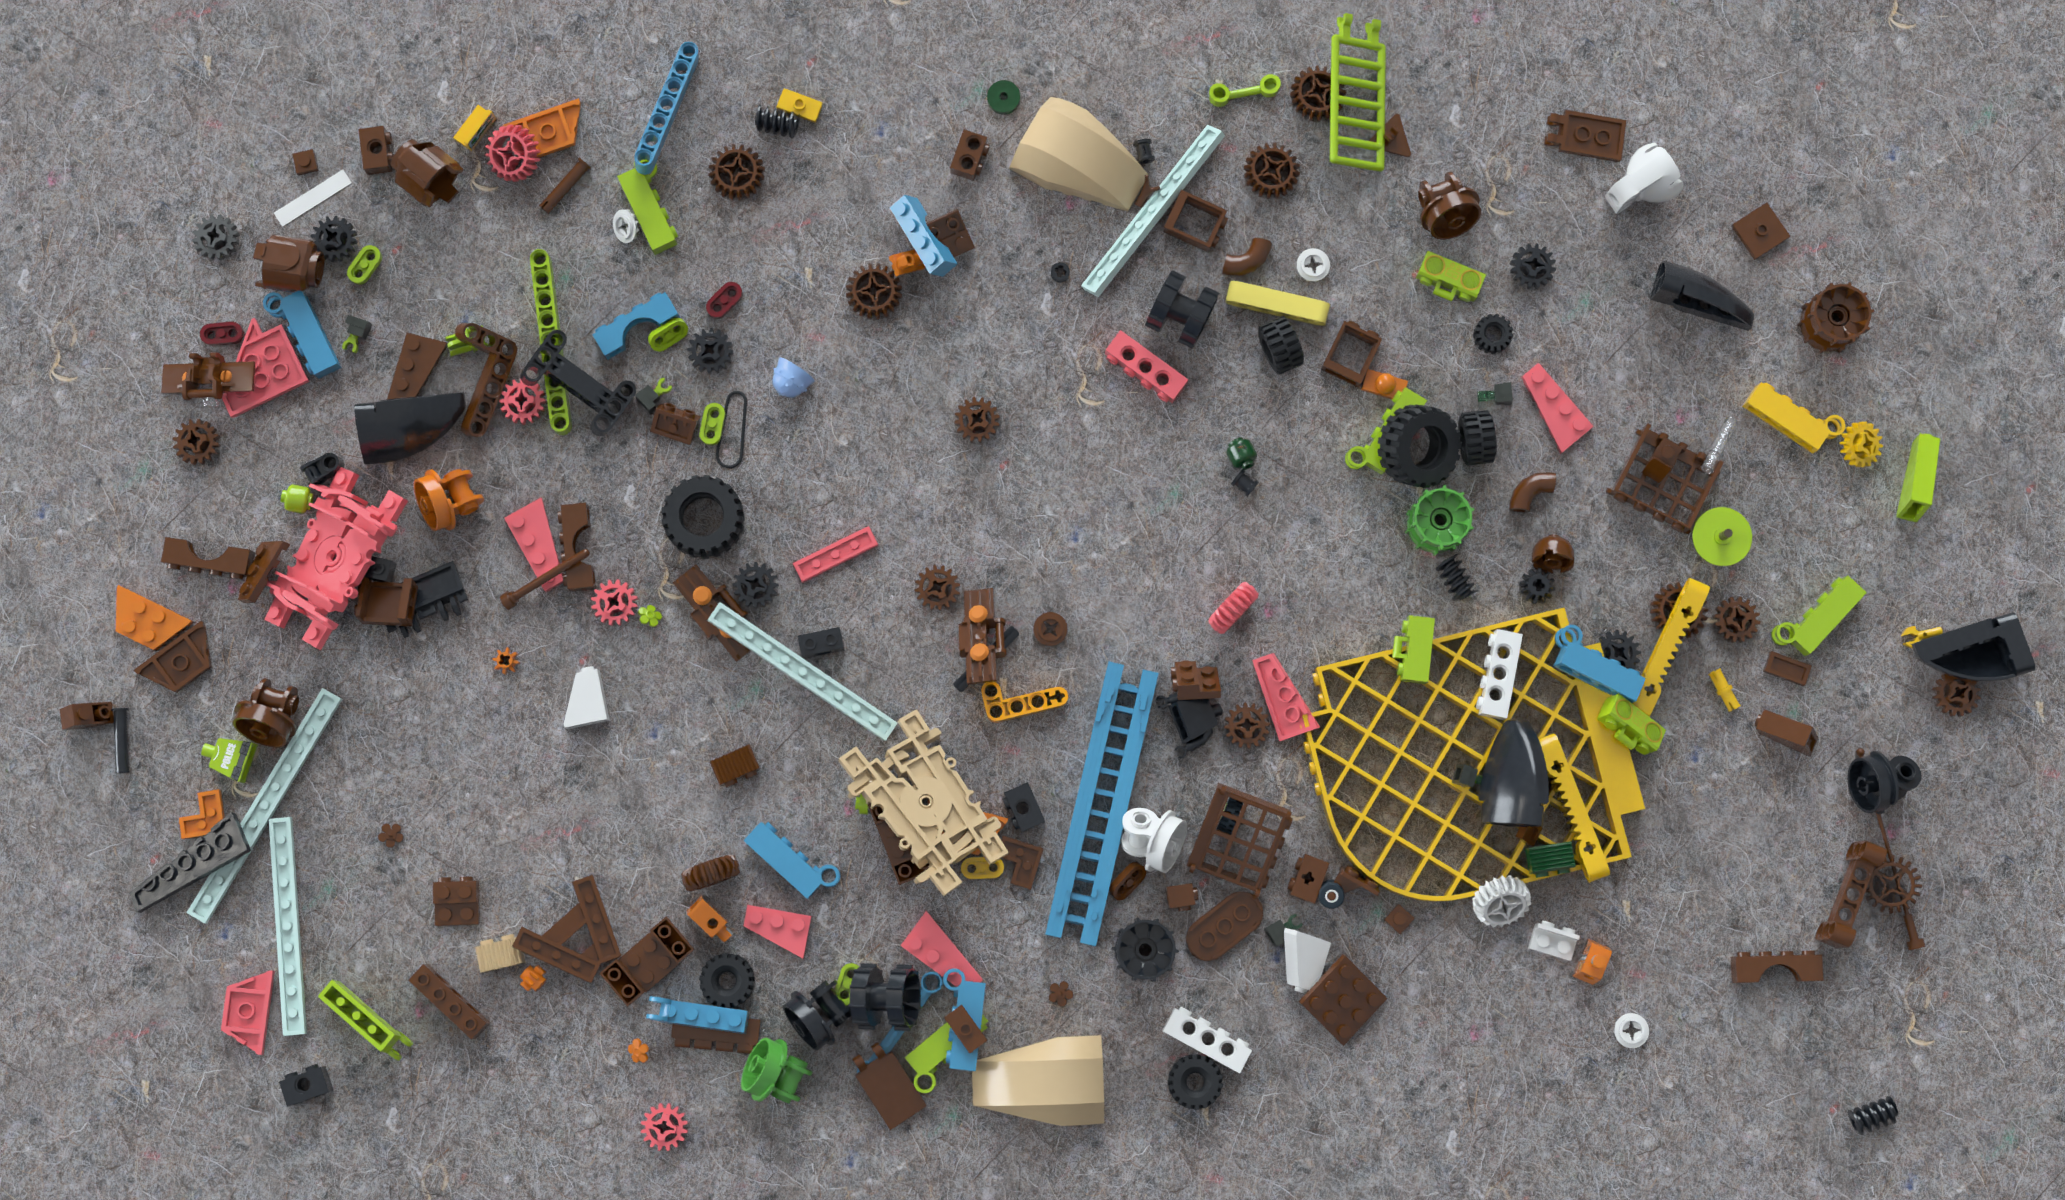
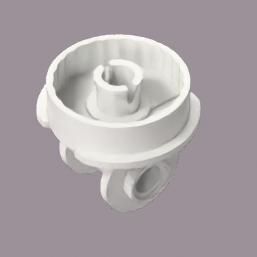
[1121,808,1187,873]

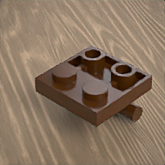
[926,209,975,257]

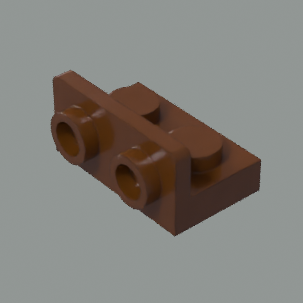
[650,403,701,445]

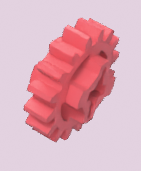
[499,379,547,425]
[591,579,638,626]
[641,1103,689,1151]

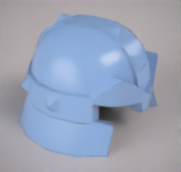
[772,357,815,398]

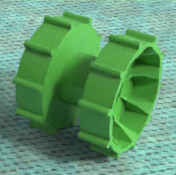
[1405,485,1474,556]

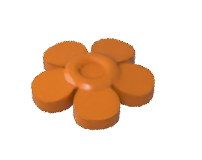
[628,1038,649,1063]

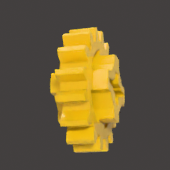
[1839,422,1883,467]

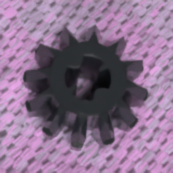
[1519,568,1556,605]

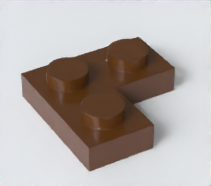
[1001,836,1044,890]

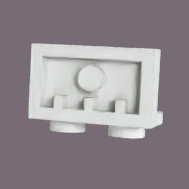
[1528,920,1580,961]

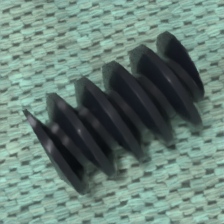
[755,104,800,139]
[1436,554,1478,601]
[1847,1096,1898,1135]

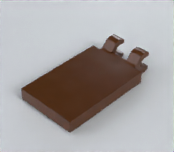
[1544,110,1627,162]
[852,1042,927,1130]

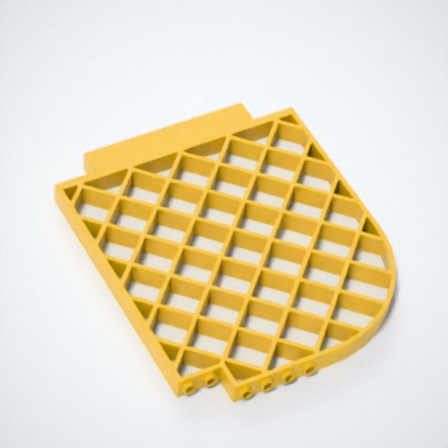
[1300,607,1645,902]

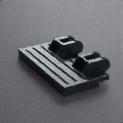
[386,561,468,638]

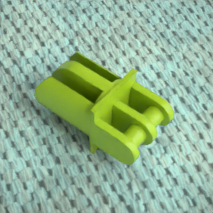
[445,325,488,357]

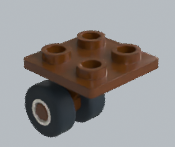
[1318,865,1380,909]

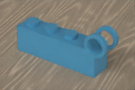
[263,291,342,379]
[1554,625,1646,703]
[744,822,840,899]
[943,969,986,1071]
[646,996,749,1034]

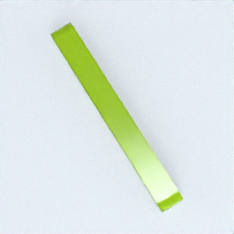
[530,249,572,436]

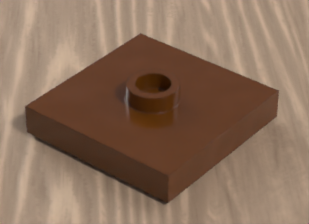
[1731,202,1791,260]

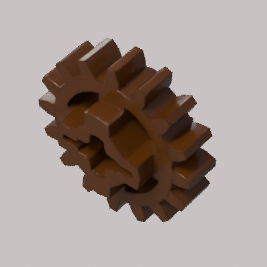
[954,397,1000,443]
[172,419,221,466]
[914,564,960,611]
[1712,596,1761,643]
[1932,674,1981,717]
[1223,702,1270,749]

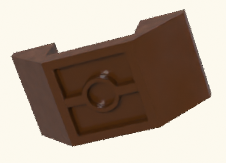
[868,803,929,885]
[599,916,695,1007]

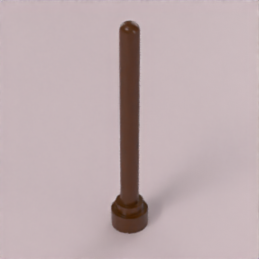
[500,549,590,610]

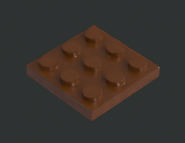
[1299,954,1388,1046]

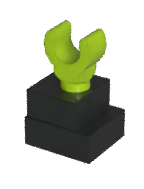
[342,315,372,354]
[635,378,672,415]

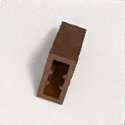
[1755,709,1818,757]

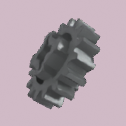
[192,214,240,261]

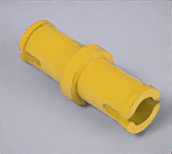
[1708,668,1741,712]

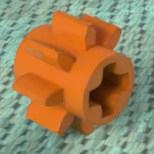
[492,647,520,675]
[520,965,547,992]

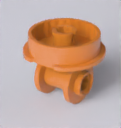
[414,469,484,531]

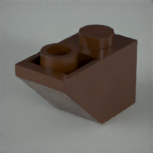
[59,702,114,730]

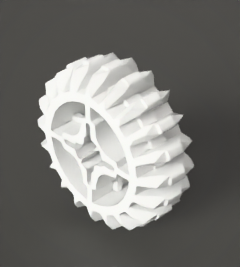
[1472,875,1531,928]

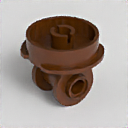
[1418,171,1481,240]
[233,678,299,748]

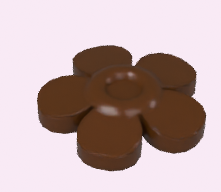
[378,823,403,848]
[1049,981,1073,1006]

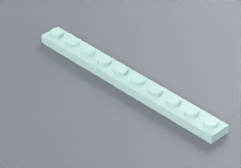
[1081,125,1225,297]
[707,602,897,741]
[269,817,307,1036]

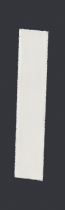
[274,170,352,227]

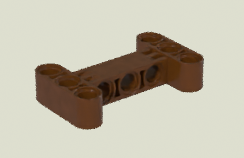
[1815,840,1887,948]

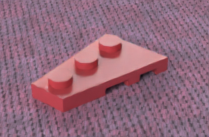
[743,905,812,959]

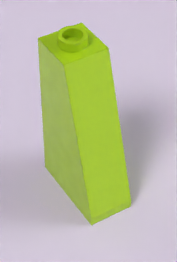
[1896,433,1940,523]

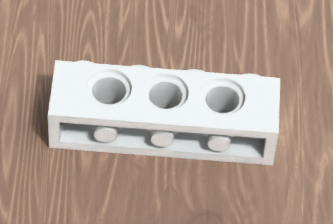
[1476,629,1523,720]
[1162,1007,1252,1073]

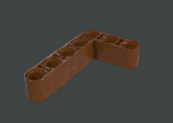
[455,323,518,437]

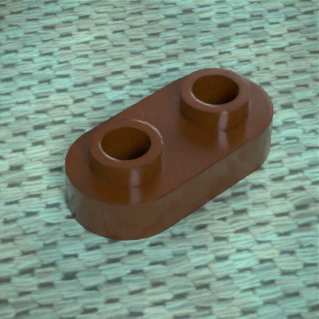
[1109,862,1146,901]

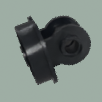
[1847,751,1922,814]
[783,980,851,1051]

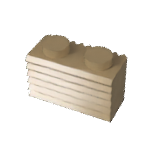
[475,934,526,973]

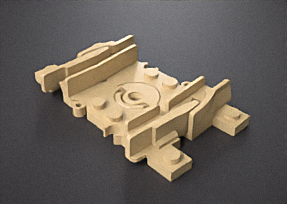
[838,709,1009,896]

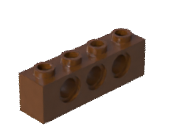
[408,964,491,1040]

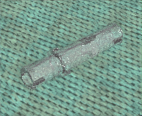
[1701,417,1738,474]

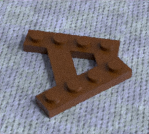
[512,875,621,984]

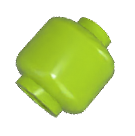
[280,484,314,514]

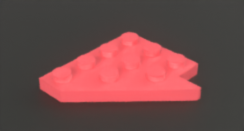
[222,318,310,418]

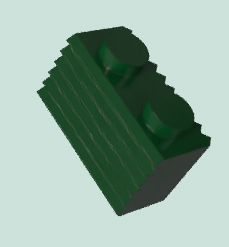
[1525,841,1576,878]

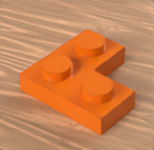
[179,789,225,839]

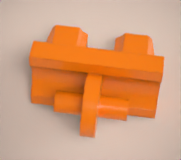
[889,249,926,277]

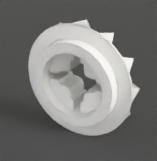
[613,209,639,243]
[1296,248,1330,282]
[1613,1013,1649,1048]

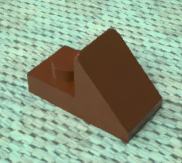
[1641,436,1683,483]

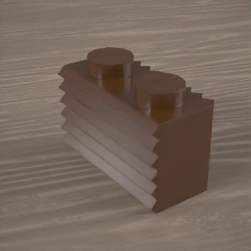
[710,745,761,788]

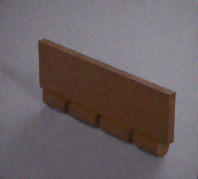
[671,1019,761,1054]

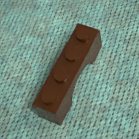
[558,502,596,592]
[161,537,255,580]
[1730,950,1824,983]

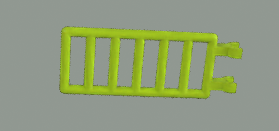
[1330,13,1386,172]

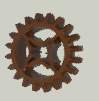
[1290,65,1347,122]
[1243,142,1300,199]
[708,144,765,201]
[846,263,902,320]
[1650,582,1709,640]
[681,855,740,892]
[1865,855,1922,914]

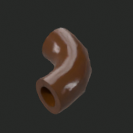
[1222,238,1272,276]
[1509,472,1556,513]

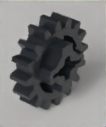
[310,216,358,262]
[1510,243,1556,289]
[687,328,734,375]
[732,562,779,609]
[1599,630,1641,670]

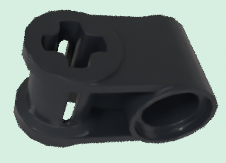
[300,453,345,485]

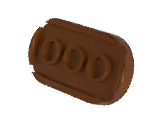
[1186,891,1263,961]

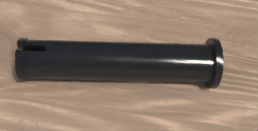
[111,708,130,774]

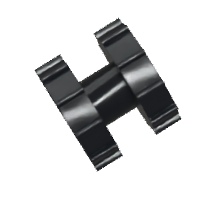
[1145,270,1220,348]
[1111,918,1179,982]
[849,963,922,1031]

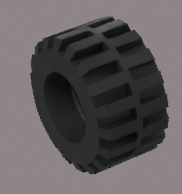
[1258,316,1304,375]
[1458,410,1497,466]

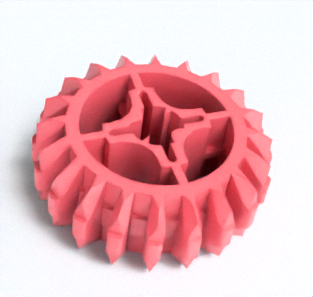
[485,124,541,182]
[1208,582,1259,634]

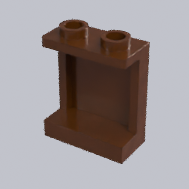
[354,577,418,626]

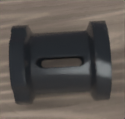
[1133,138,1155,165]
[1231,469,1259,497]

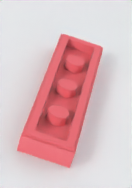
[793,526,879,583]

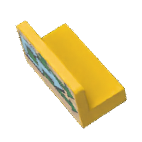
[453,105,496,151]

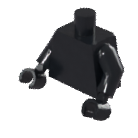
[1156,693,1223,759]

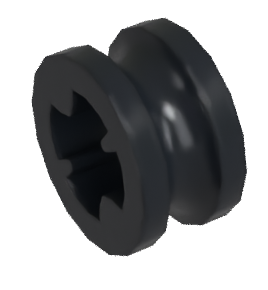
[1051,262,1070,283]

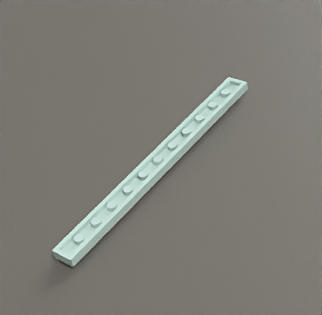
[187,688,343,924]

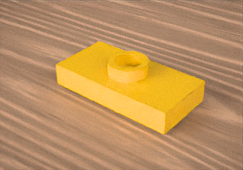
[776,88,823,123]

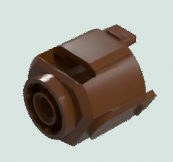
[391,139,464,208]
[253,234,325,293]

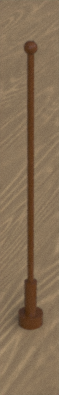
[1856,748,1926,951]

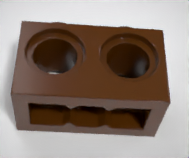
[950,129,990,181]

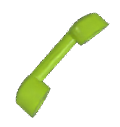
[1209,74,1281,107]

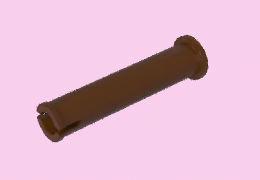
[539,158,591,214]

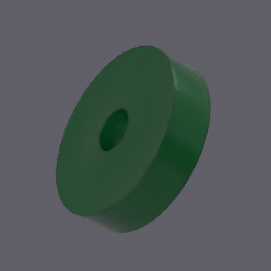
[987,80,1020,115]

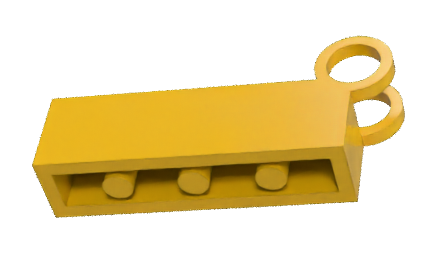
[1742,382,1846,454]

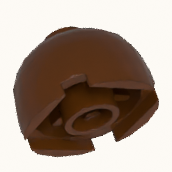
[1532,534,1574,574]

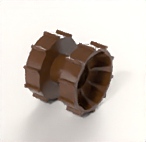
[1797,282,1875,354]

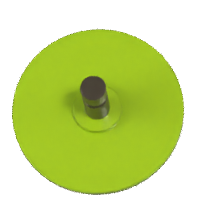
[1692,507,1752,566]

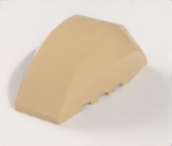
[1009,97,1149,211]
[972,1035,1104,1126]

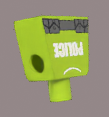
[201,738,258,783]

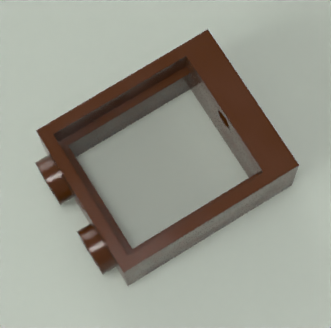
[1163,190,1229,253]
[1321,321,1382,388]

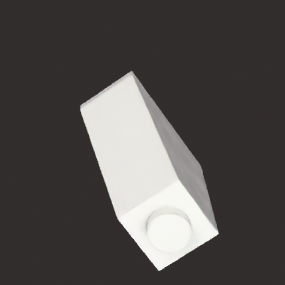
[564,666,610,730]
[1284,928,1331,994]

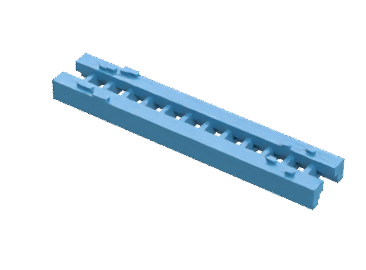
[1045,661,1159,946]

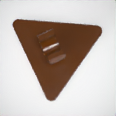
[1369,114,1411,157]

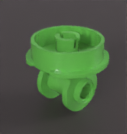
[741,1038,813,1103]

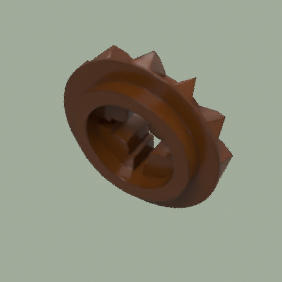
[1033,612,1068,646]

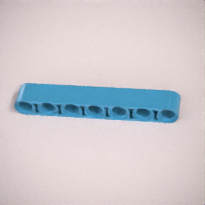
[634,41,699,175]

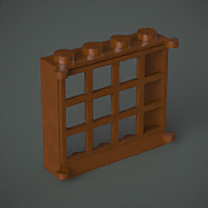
[1606,423,1724,535]
[1186,783,1293,898]

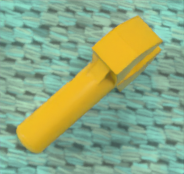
[1901,626,1943,648]

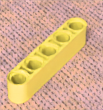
[1225,281,1330,326]

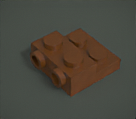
[1171,660,1221,700]
[433,877,480,926]

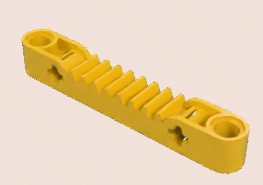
[1632,578,1710,717]
[1539,733,1610,883]

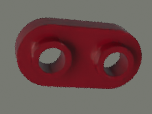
[706,282,743,319]
[200,322,244,346]

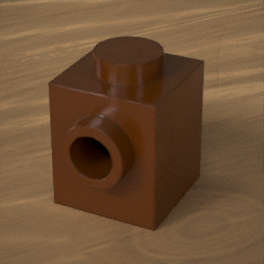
[1165,883,1199,912]

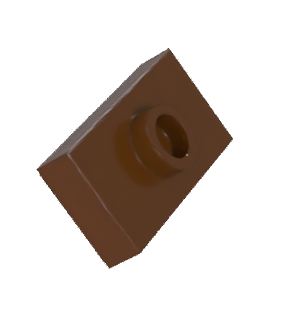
[944,1005,988,1053]

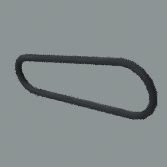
[716,391,747,468]

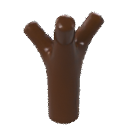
[1135,175,1160,208]

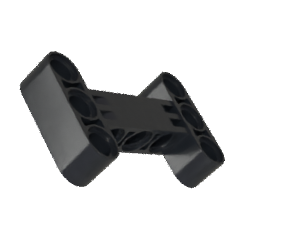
[520,330,637,436]

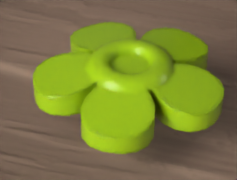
[638,605,662,627]

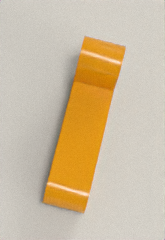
[981,682,1068,723]

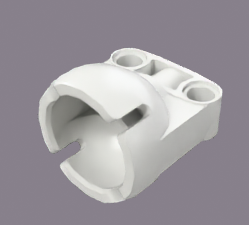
[1605,143,1683,214]

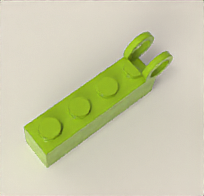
[617,159,678,255]
[1345,387,1427,475]
[1771,575,1867,656]
[318,979,413,1061]
[905,1014,988,1093]

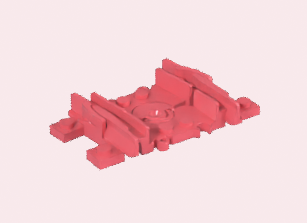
[264,467,408,650]

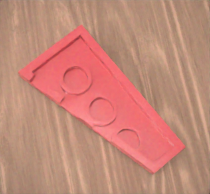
[1521,363,1594,454]
[504,497,563,592]
[1252,653,1320,741]
[901,911,983,987]

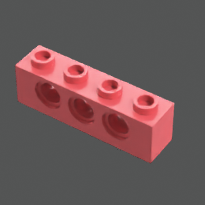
[1105,330,1189,404]

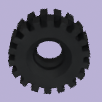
[699,953,755,1008]
[1167,1054,1223,1110]

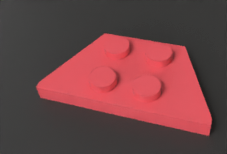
[221,970,275,1055]

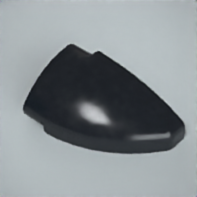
[1650,261,1754,331]
[354,392,466,465]
[1911,612,2036,681]
[1478,719,1549,827]

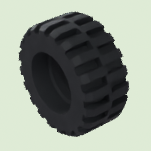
[1378,404,1462,488]
[661,475,745,559]

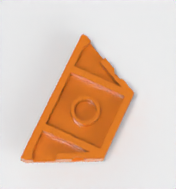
[503,98,581,158]
[116,585,193,651]

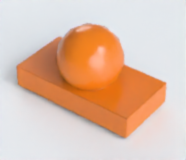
[1361,369,1408,399]

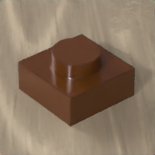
[292,149,319,176]
[1516,826,1543,847]
[1384,904,1415,934]

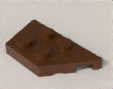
[134,621,212,693]

